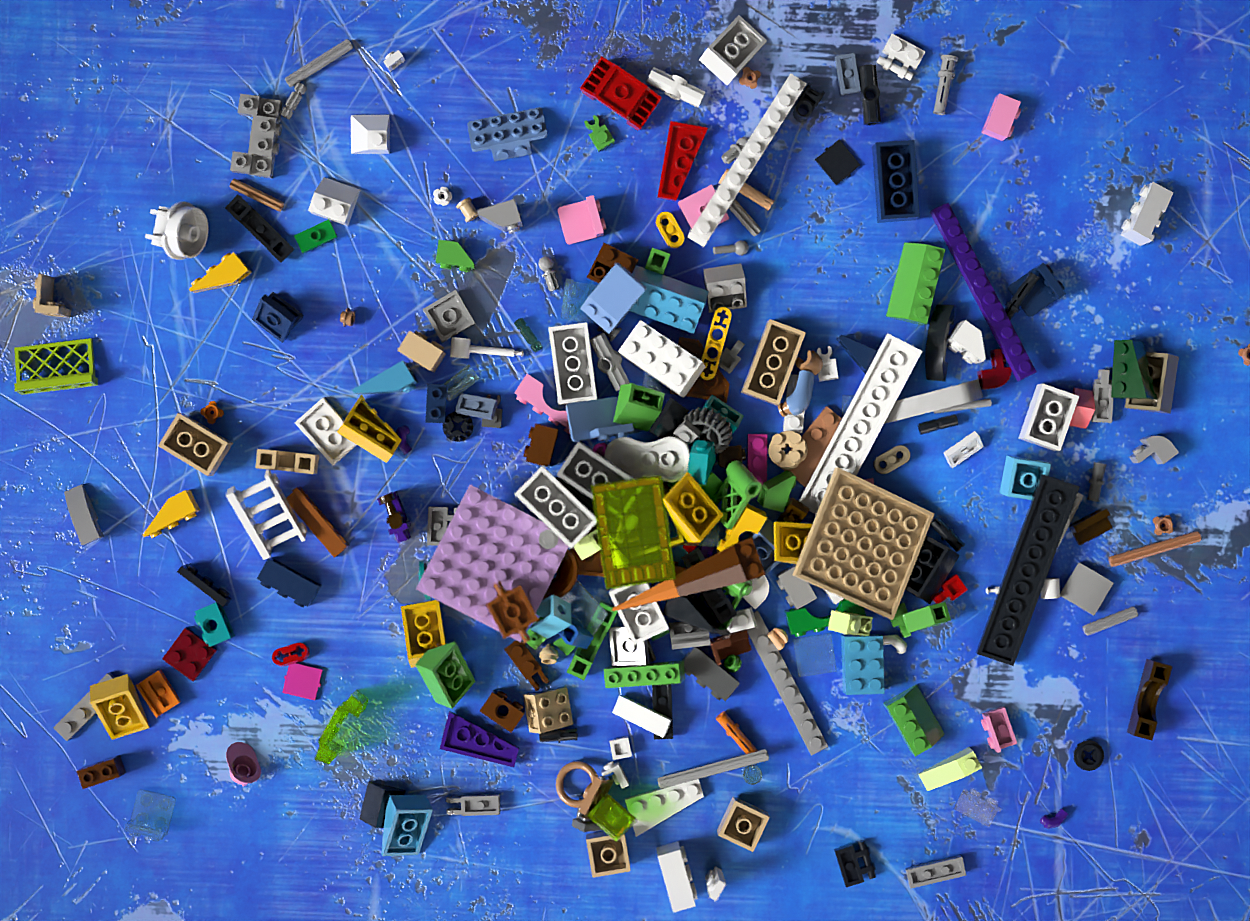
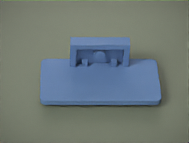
[467,108,547,162]
[566,397,641,442]

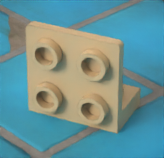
[33,273,71,318]
[523,687,573,733]

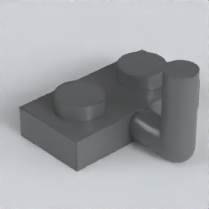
[572,798,615,832]

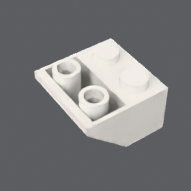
[947,320,986,364]

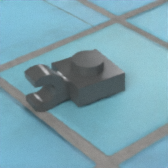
[715,340,745,374]

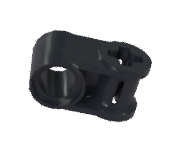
[793,83,825,122]

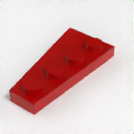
[657,121,708,201]

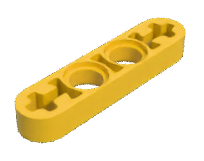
[700,307,732,380]

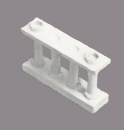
[226,469,307,560]

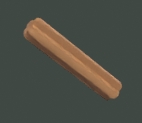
[230,179,284,212]

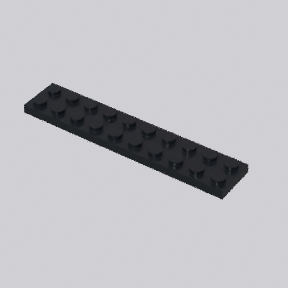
[976,473,1080,666]

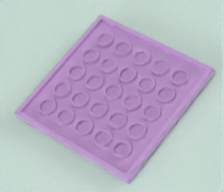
[416,485,569,642]

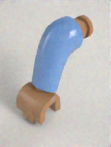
[778,350,823,417]

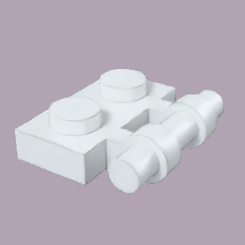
[876,34,926,80]

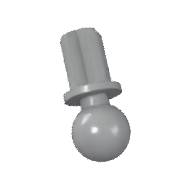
[721,137,749,164]
[538,256,560,291]

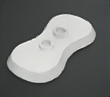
[605,437,690,482]

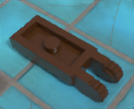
[504,640,550,691]

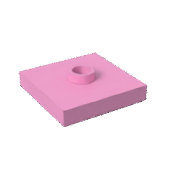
[678,185,729,230]

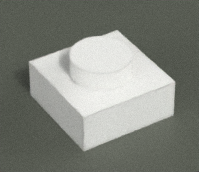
[383,50,405,72]
[609,736,632,760]

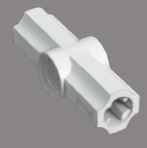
[646,67,705,108]

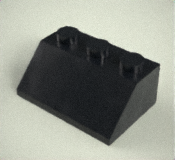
[905,535,960,604]

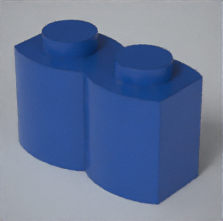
[557,614,594,649]

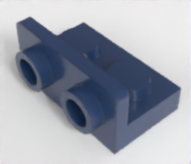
[425,384,447,423]

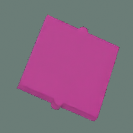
[282,663,323,700]

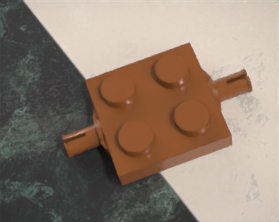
[485,581,539,643]

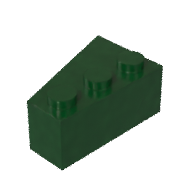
[1111,340,1158,400]

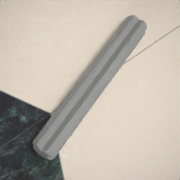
[285,39,353,87]

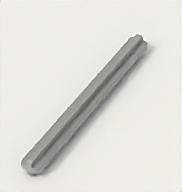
[658,749,769,789]

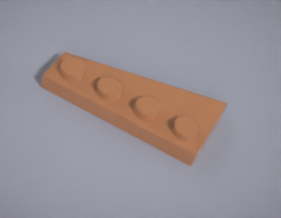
[783,406,841,488]

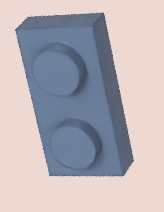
[835,53,861,95]
[455,393,498,420]

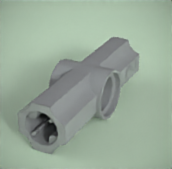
[589,333,630,391]

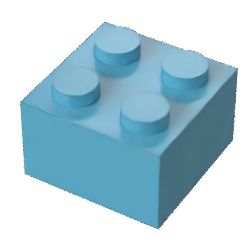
[1000,456,1051,500]

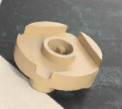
[768,431,808,470]

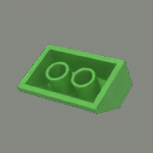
[415,642,476,709]
[883,684,945,756]

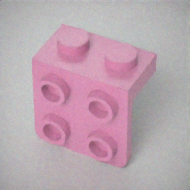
[558,195,606,245]

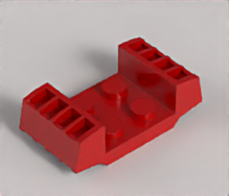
[580,56,662,131]

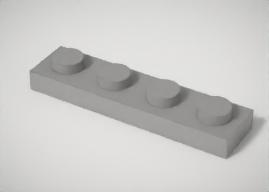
[53,672,115,741]

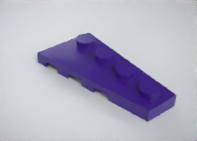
[440,711,519,767]

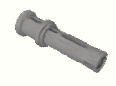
[933,55,958,115]

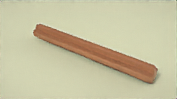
[1108,531,1202,567]

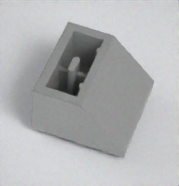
[703,263,747,313]

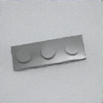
[905,855,966,888]

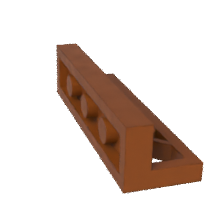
[286,487,350,558]

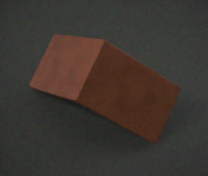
[710,629,752,665]

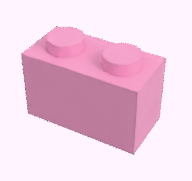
[981,93,1021,141]

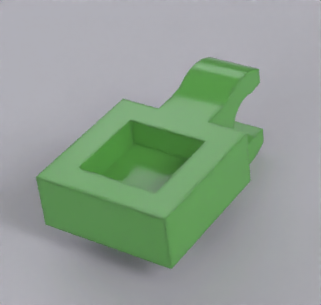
[889,602,911,638]

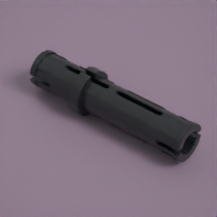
[1004,272,1040,320]

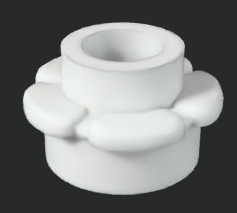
[433,187,452,206]

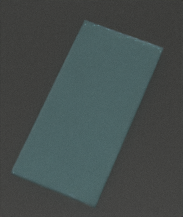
[561,580,608,636]

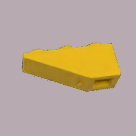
[189,252,252,293]
[143,490,200,538]

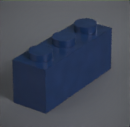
[257,557,322,608]

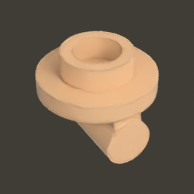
[767,628,788,650]

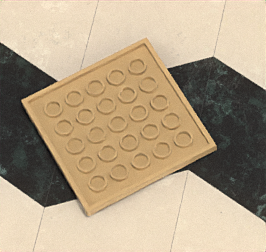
[793,468,934,620]

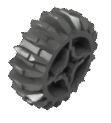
[682,407,733,455]

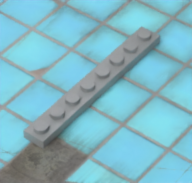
[746,610,828,756]

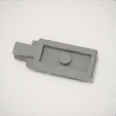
[1091,369,1113,423]

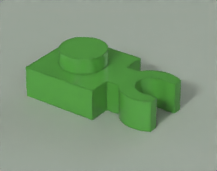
[584,115,615,152]

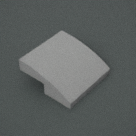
[1060,563,1114,616]

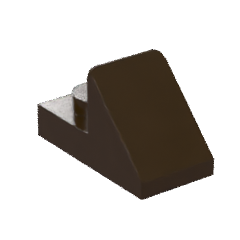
[776,497,810,523]

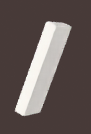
[612,695,672,738]

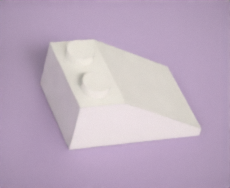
[699,15,767,85]
[609,582,669,645]

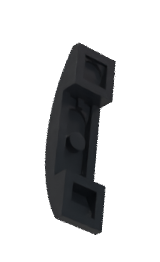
[225,194,295,263]
[925,304,956,382]
[681,548,738,625]

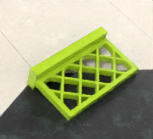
[14,338,98,395]

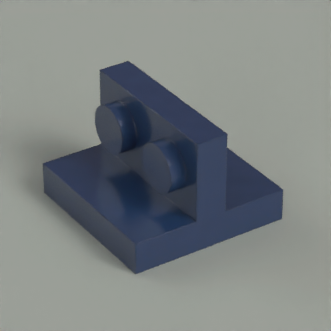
[252,292,304,343]

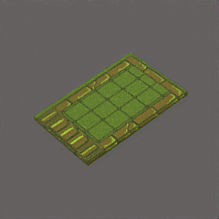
[591,475,676,589]

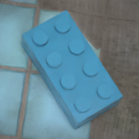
[630,266,709,334]

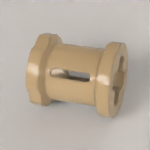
[456,197,479,223]

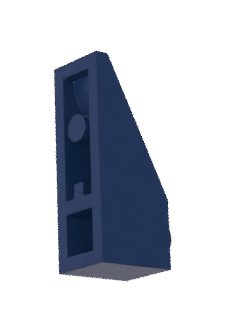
[836,335,878,375]

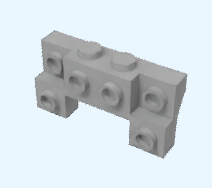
[230,94,282,179]

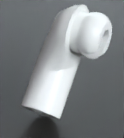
[883,635,907,654]

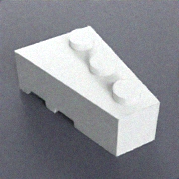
[1121,182,1173,246]

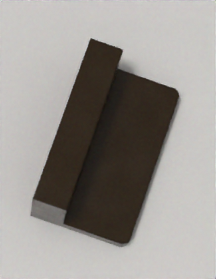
[1069,508,1112,545]

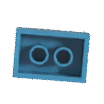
[841,634,884,695]

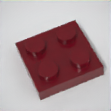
[162,627,217,681]

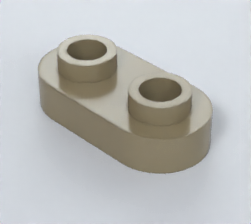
[873,445,910,474]

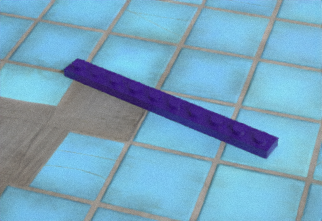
[930,203,1036,381]

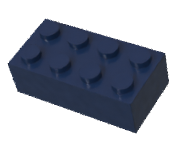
[872,140,920,223]

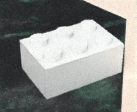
[1018,384,1079,451]
[656,841,698,913]

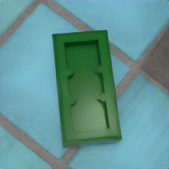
[294,219,338,254]

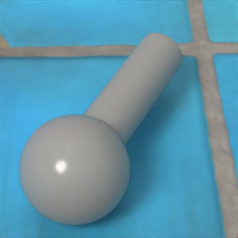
[713,240,749,256]

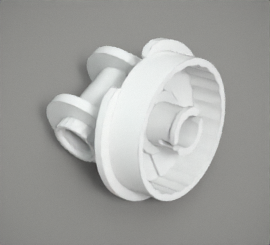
[145,202,208,260]

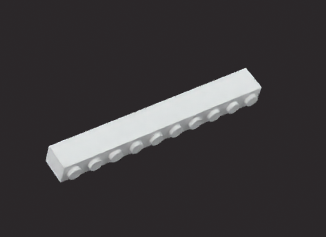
[688,73,807,247]

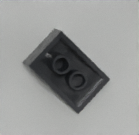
[663,594,730,635]

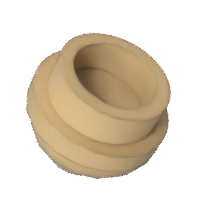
[539,644,559,664]

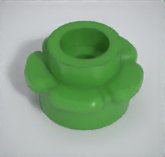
[724,655,742,673]

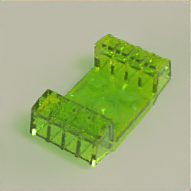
[315,690,369,764]

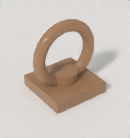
[556,761,614,815]

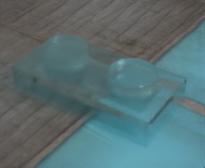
[444,365,480,402]

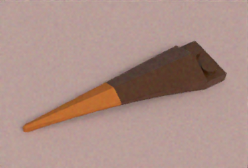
[612,537,765,611]

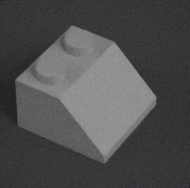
[477,199,523,234]

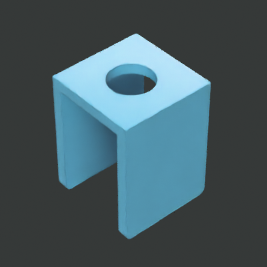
[530,594,571,638]

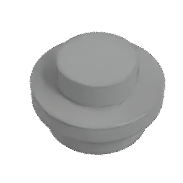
[539,530,558,549]

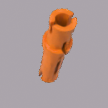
[715,711,758,754]

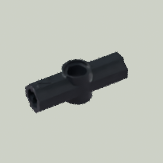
[859,64,881,126]

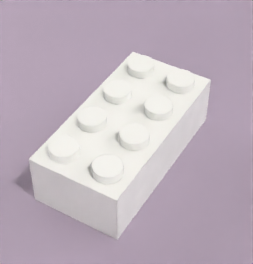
[618,320,706,398]
[548,323,597,405]
[515,466,597,549]

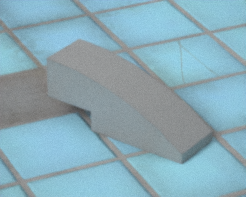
[64,484,104,545]

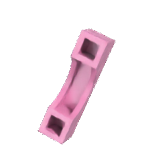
[514,374,571,435]

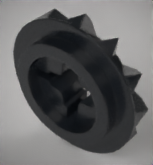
[443,411,473,442]
[1073,740,1104,771]

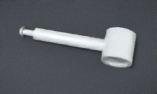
[450,337,524,359]
[986,578,1060,599]

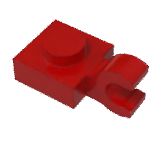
[933,574,968,603]

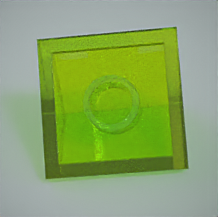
[588,793,638,842]

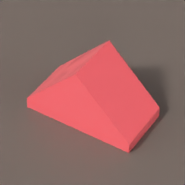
[1069,388,1095,429]

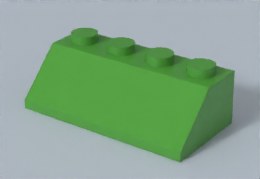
[886,242,945,326]

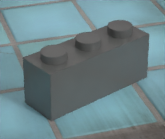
[681,647,740,701]

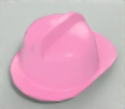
[226,742,261,786]

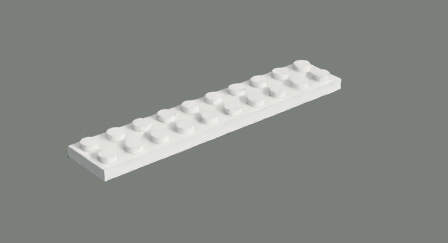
[799,333,922,514]

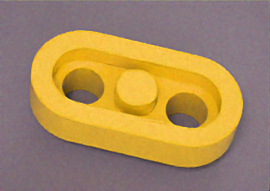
[656,212,684,248]

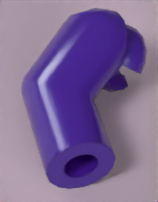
[396,425,412,455]
[1040,809,1069,829]

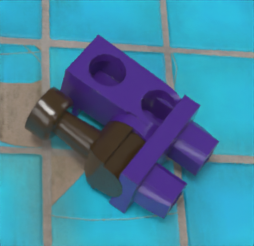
[377,491,412,543]

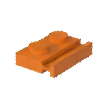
[135,669,182,718]

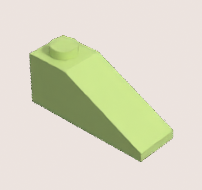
[918,747,982,791]

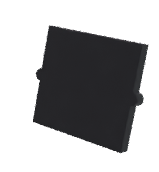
[815,140,860,185]

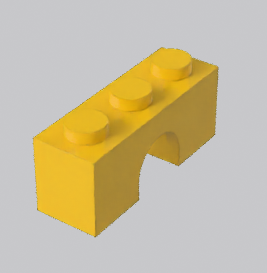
[716,504,767,552]

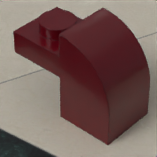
[977,349,1012,390]

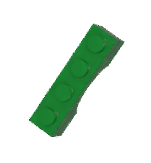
[784,599,866,637]

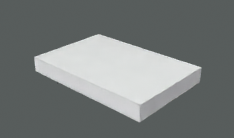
[295,397,357,466]

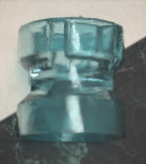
[741,764,762,785]

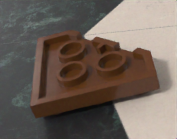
[670,337,730,403]

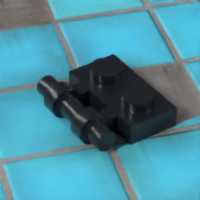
[834,840,876,888]

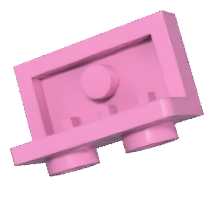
[981,706,1017,753]

